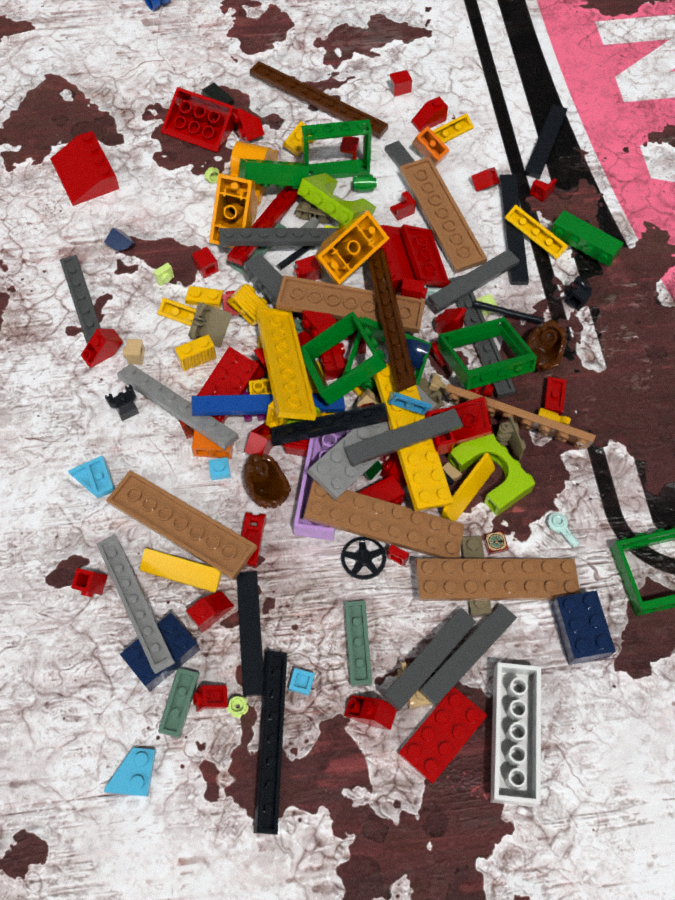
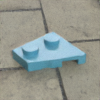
[68,456,115,499]
[104,748,156,797]

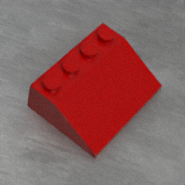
[160,87,236,153]
[50,131,119,206]
[377,225,432,293]

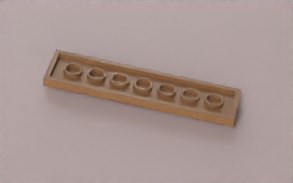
[399,157,487,273]
[276,275,425,333]
[445,384,596,450]
[106,470,257,580]
[303,480,465,559]
[415,559,580,601]

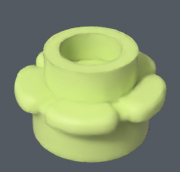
[204,167,219,183]
[227,696,249,718]

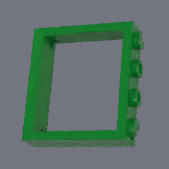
[302,119,372,179]
[300,311,387,405]
[341,317,432,394]
[437,317,537,390]
[610,526,675,616]

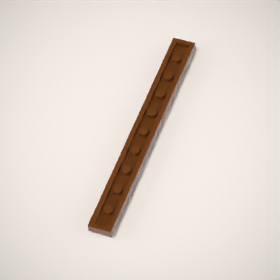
[250,61,388,139]
[368,248,417,392]

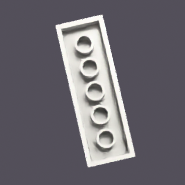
[490,662,541,807]

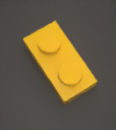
[185,286,224,309]

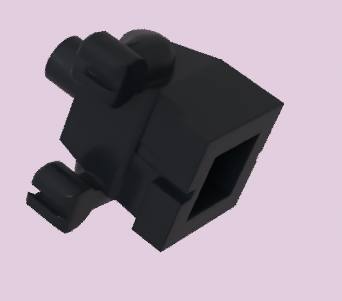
[564,276,592,311]
[105,384,139,421]

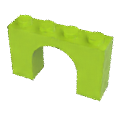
[297,173,376,225]
[447,434,535,516]

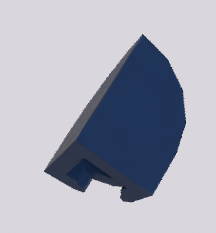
[104,228,135,250]
[406,339,430,369]

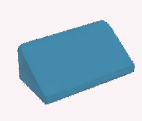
[388,391,432,415]

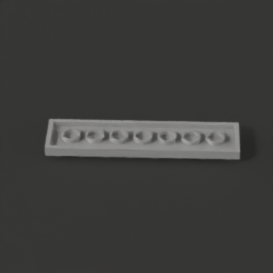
[307,384,437,500]

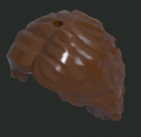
[526,319,567,371]
[242,453,291,509]

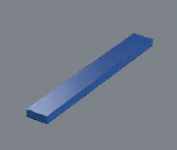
[191,393,345,416]

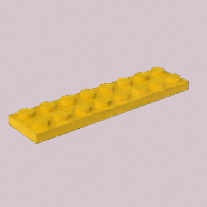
[255,306,317,421]
[374,363,454,512]

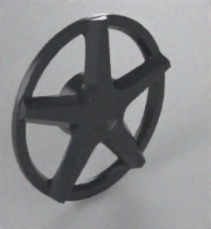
[341,537,386,580]

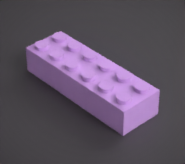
[293,430,351,541]

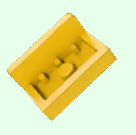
[283,121,314,157]

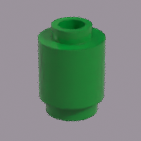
[353,174,377,192]

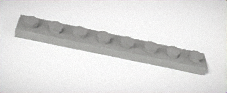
[117,363,238,450]
[97,534,175,674]

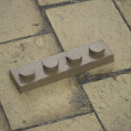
[461,536,492,617]

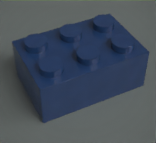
[551,590,616,665]
[120,613,200,692]

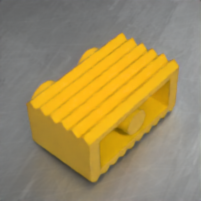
[227,283,269,326]
[174,334,217,372]

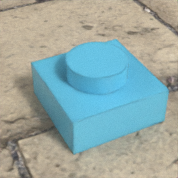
[209,457,231,480]
[289,668,315,696]

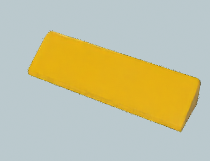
[412,113,474,154]
[504,204,568,260]
[157,297,230,326]
[441,453,495,522]
[139,548,223,593]

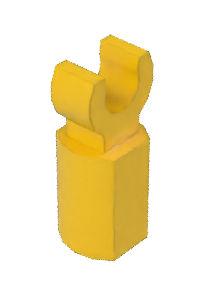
[538,408,571,426]

